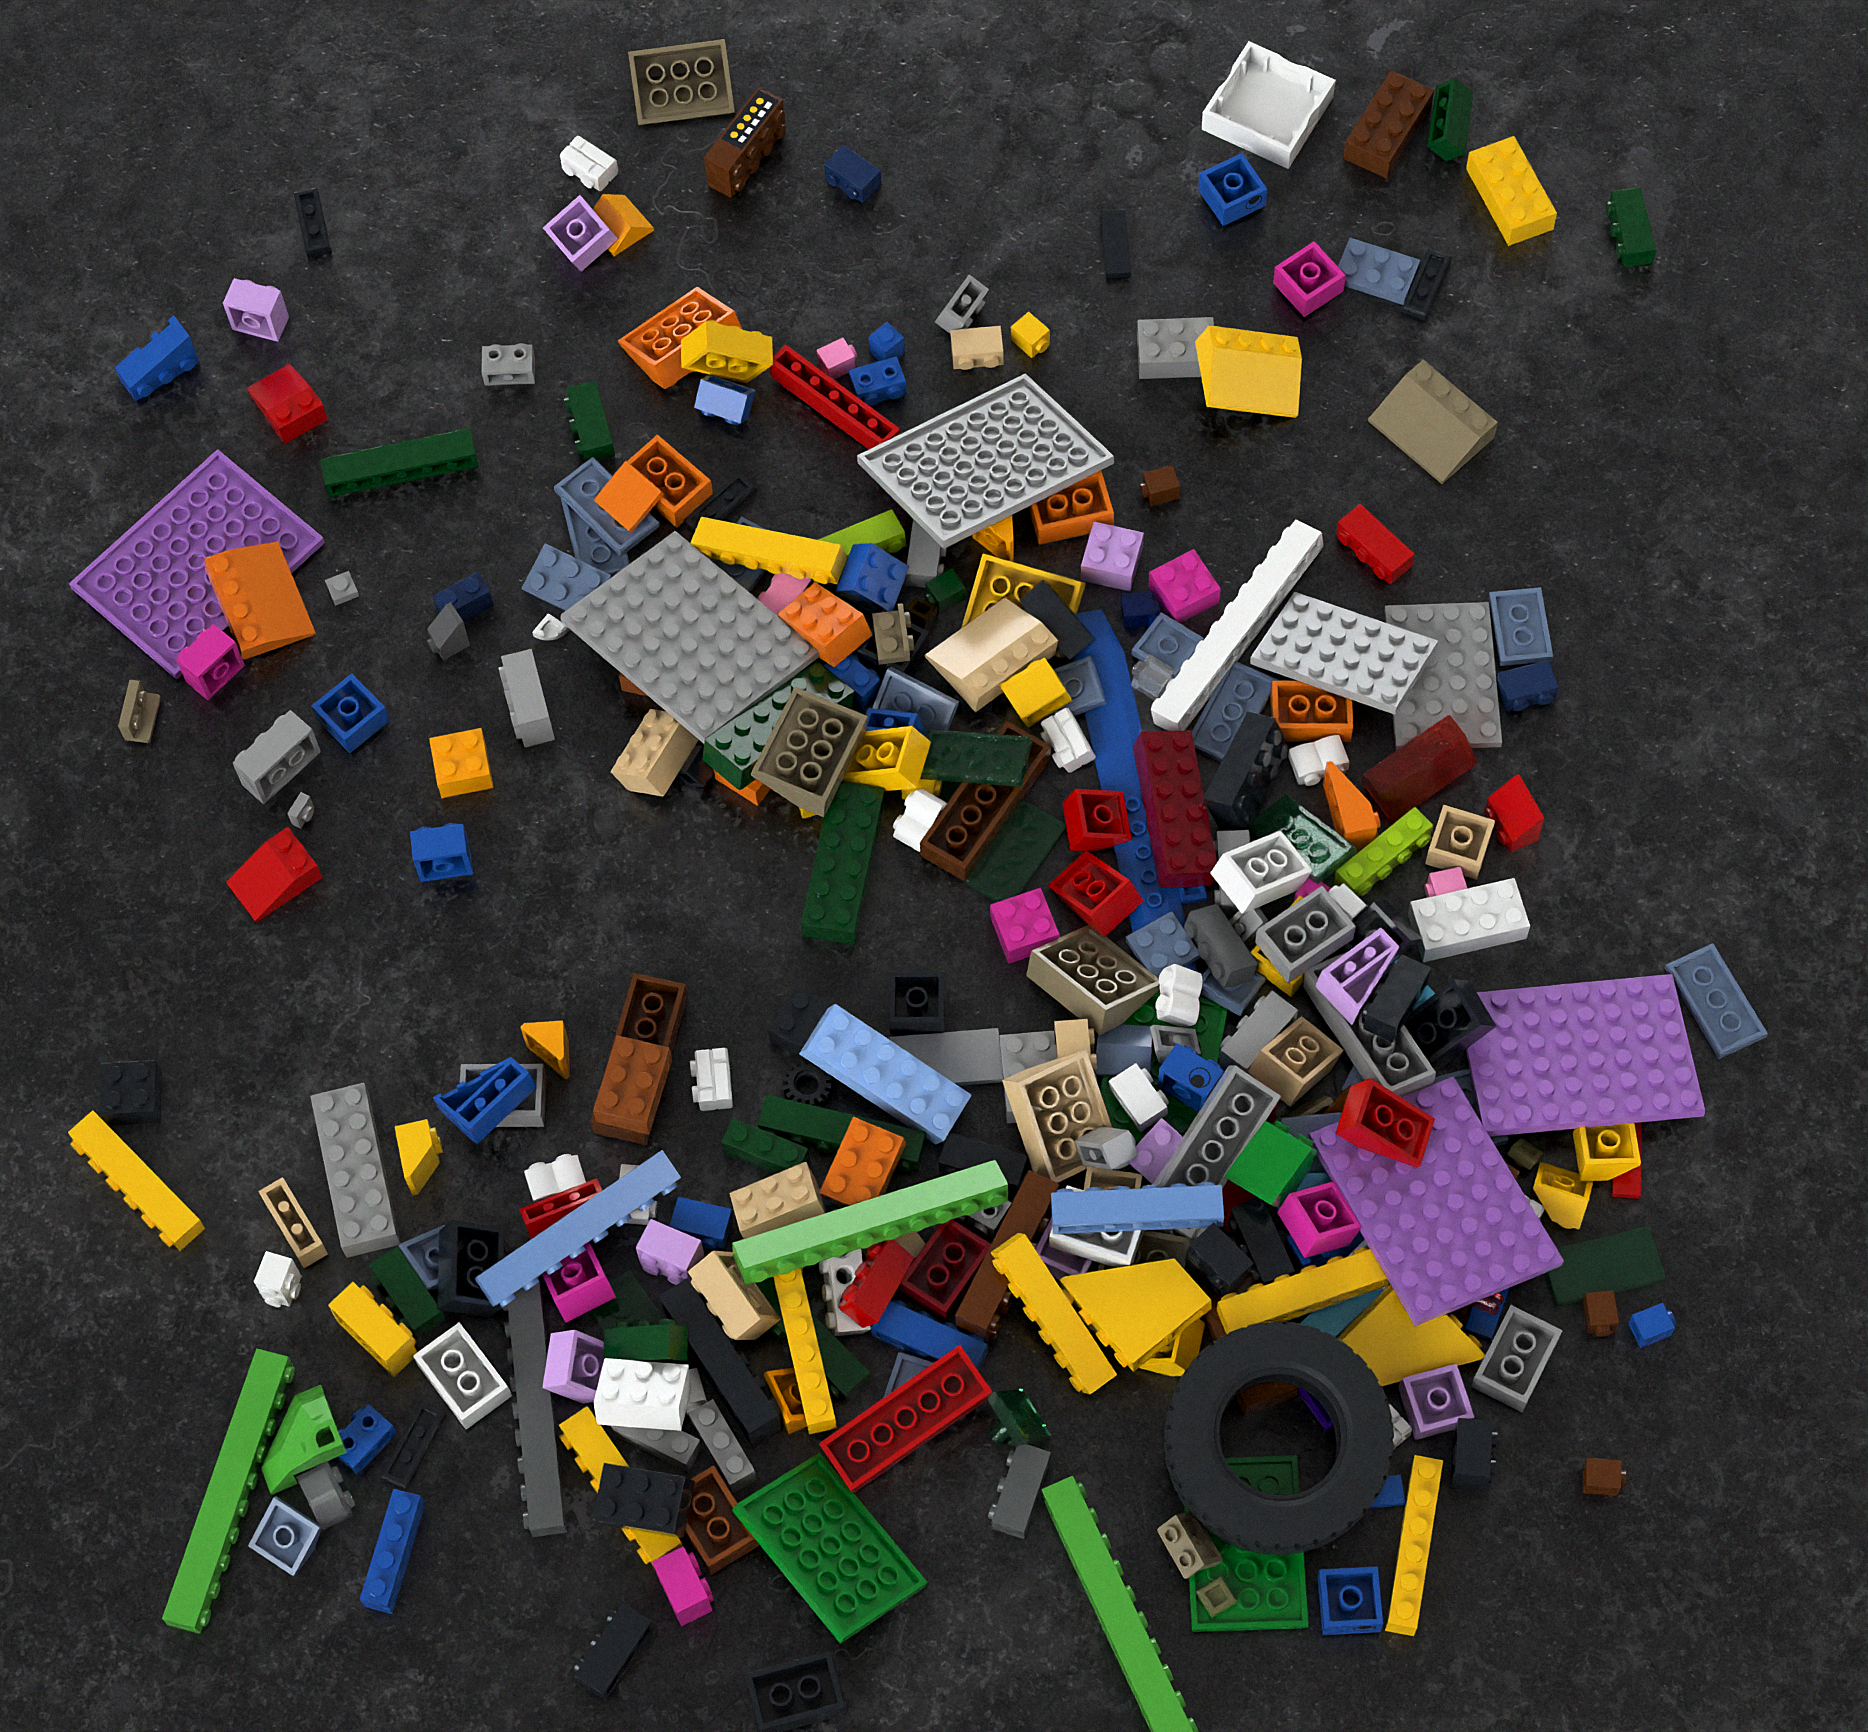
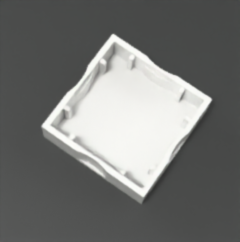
[1202,41,1336,169]

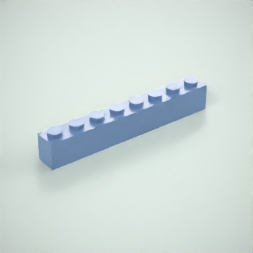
[474,1150,681,1307]

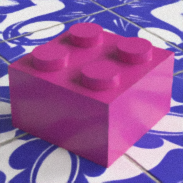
[1273,241,1346,317]
[1148,549,1221,623]
[176,624,245,700]
[990,888,1059,964]
[1277,1181,1362,1258]
[542,1241,616,1322]
[652,1546,714,1626]

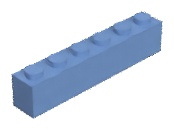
[1051,1182,1224,1234]

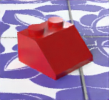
[1484,774,1545,853]
[1062,789,1132,852]

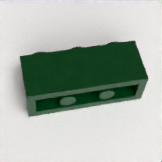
[1427,78,1474,161]
[1606,187,1656,267]
[563,380,615,462]
[721,1118,810,1174]
[369,1246,446,1338]
[603,1319,688,1363]

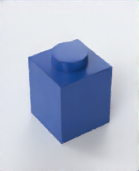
[868,322,905,361]
[1628,1303,1676,1348]

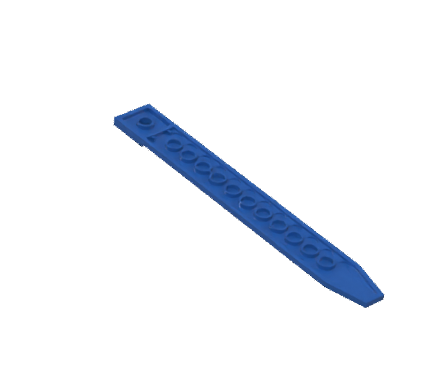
[1073,609,1197,972]

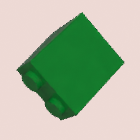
[1225,1120,1319,1207]

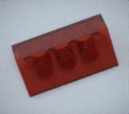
[1361,714,1478,823]

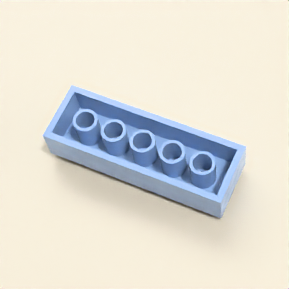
[799,1004,971,1145]

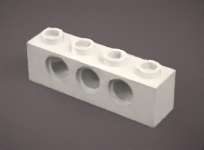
[819,1249,871,1336]

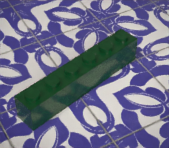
[320,428,479,497]
[757,1095,926,1172]
[756,1277,871,1403]

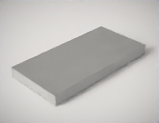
[890,1028,1003,1086]

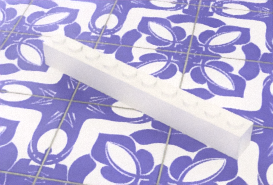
[1151,520,1324,731]

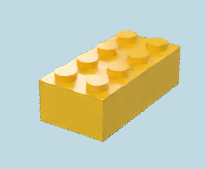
[1466,136,1557,246]

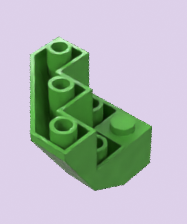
[261,1385,347,1495]

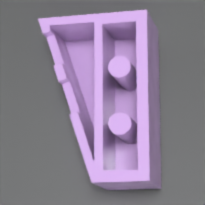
[1315,928,1399,1025]

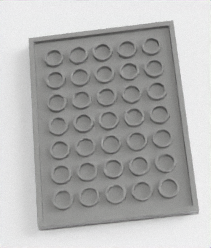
[857,374,1114,549]
[561,531,819,743]

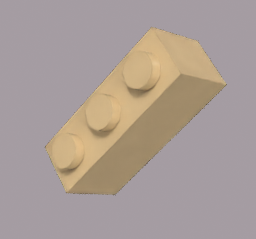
[258,1177,328,1268]

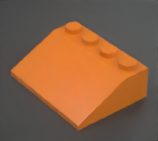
[618,287,743,389]
[204,541,316,660]

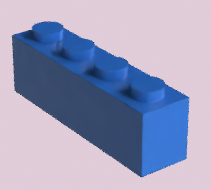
[871,1299,988,1371]
[360,1489,426,1614]

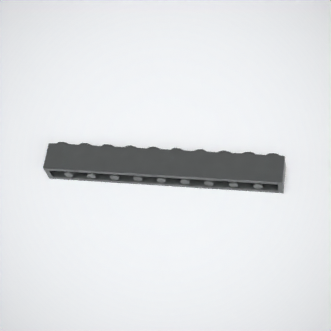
[503,1274,567,1537]

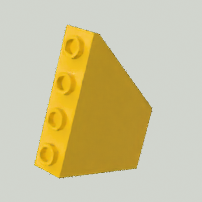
[1060,1258,1212,1372]
[1337,1284,1485,1386]

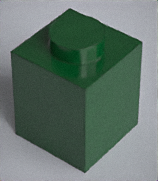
[924,569,966,614]

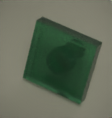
[987,1389,1052,1446]

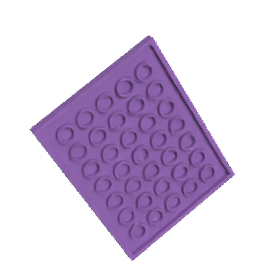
[69,449,325,679]
[1466,974,1705,1137]
[1308,1076,1564,1327]

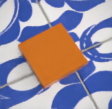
[594,461,665,533]

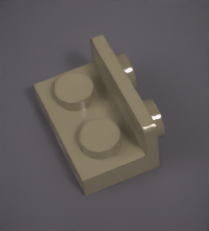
[872,603,914,665]
[118,680,161,743]
[1157,1512,1223,1579]

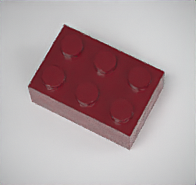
[899,1219,991,1322]

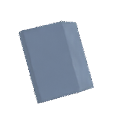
[1095,1024,1152,1077]
[398,1225,445,1290]
[248,1496,322,1576]

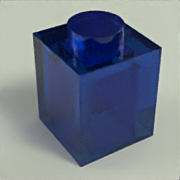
[1121,591,1160,629]

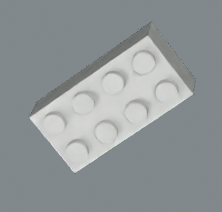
[1408,878,1530,962]

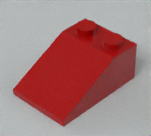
[246,364,328,445]
[226,827,322,923]
[1048,850,1143,937]
[1335,1078,1435,1168]

